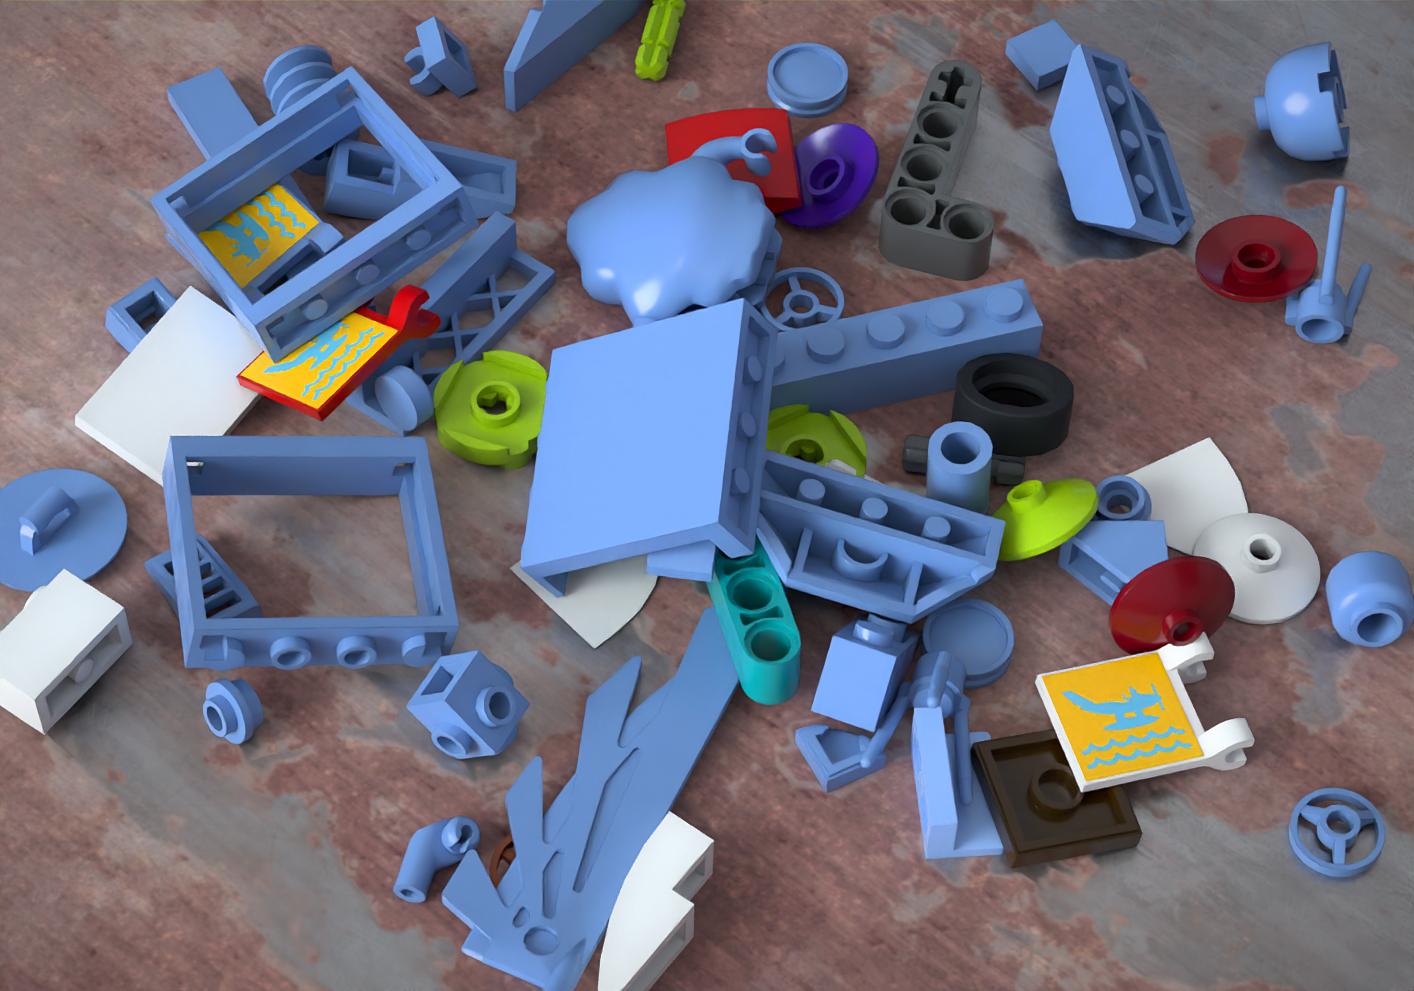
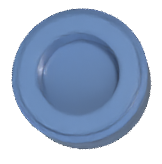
[375,365,434,431]

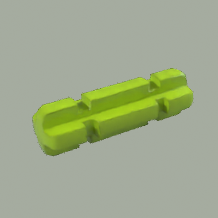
[635,0,686,82]

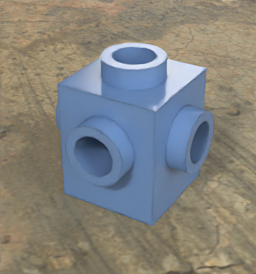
[406,650,530,759]

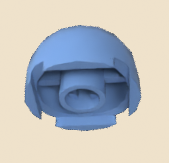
[1254,41,1350,162]

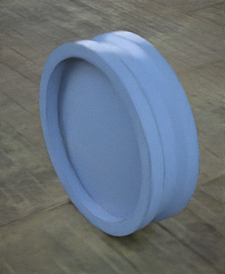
[767,43,848,118]
[921,598,1014,689]

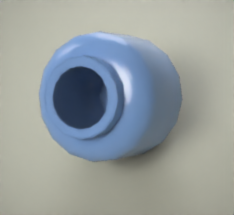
[1325,551,1414,648]

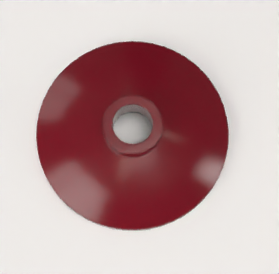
[1195,215,1318,303]
[1108,556,1235,655]

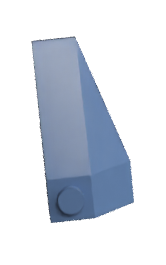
[503,0,646,112]

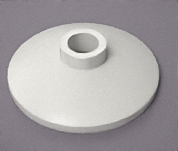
[1192,513,1320,625]

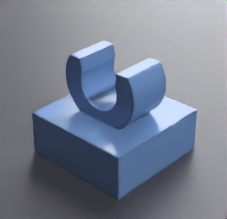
[404,16,477,98]

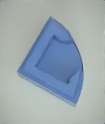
[795,724,886,793]

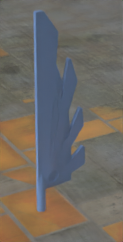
[442,585,788,991]

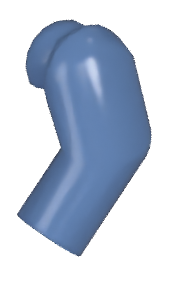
[393,816,481,903]

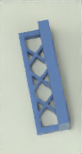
[346,210,556,437]

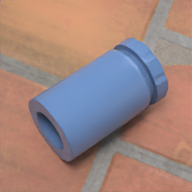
[926,421,993,515]

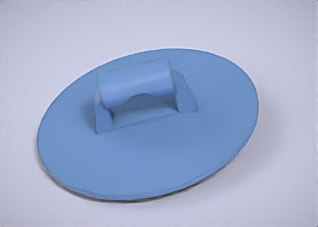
[0,468,128,592]

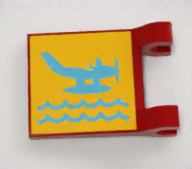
[236,284,441,422]

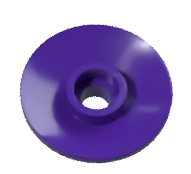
[780,123,879,230]

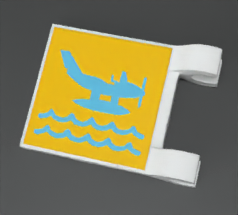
[1035,632,1255,793]

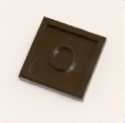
[971,729,1143,869]

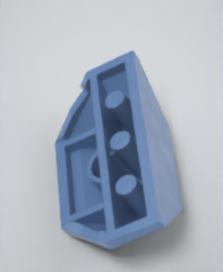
[1049,43,1195,245]
[756,449,1006,624]

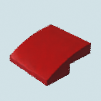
[665,108,803,215]

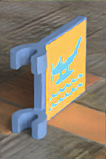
[164,181,347,303]

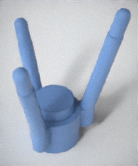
[1285,185,1372,344]
[860,651,973,806]

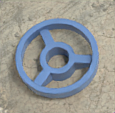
[759,267,844,333]
[1288,788,1386,877]

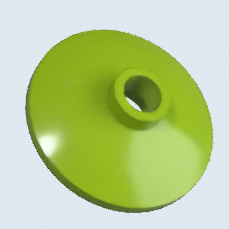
[990,478,1099,561]

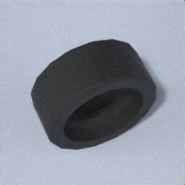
[951,353,1074,457]

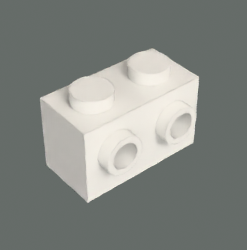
[0,569,133,735]

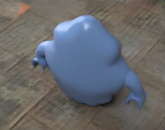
[566,128,783,327]

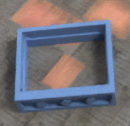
[150,66,480,364]
[162,436,459,671]

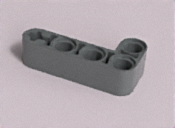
[878,60,994,281]

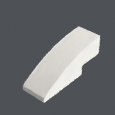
[598,811,714,991]

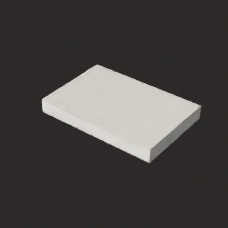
[75,286,263,487]

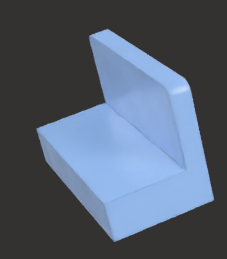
[910,706,1005,859]

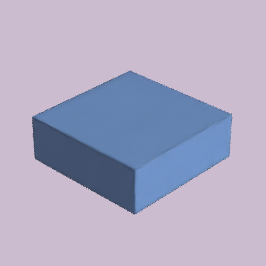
[1005,19,1078,91]

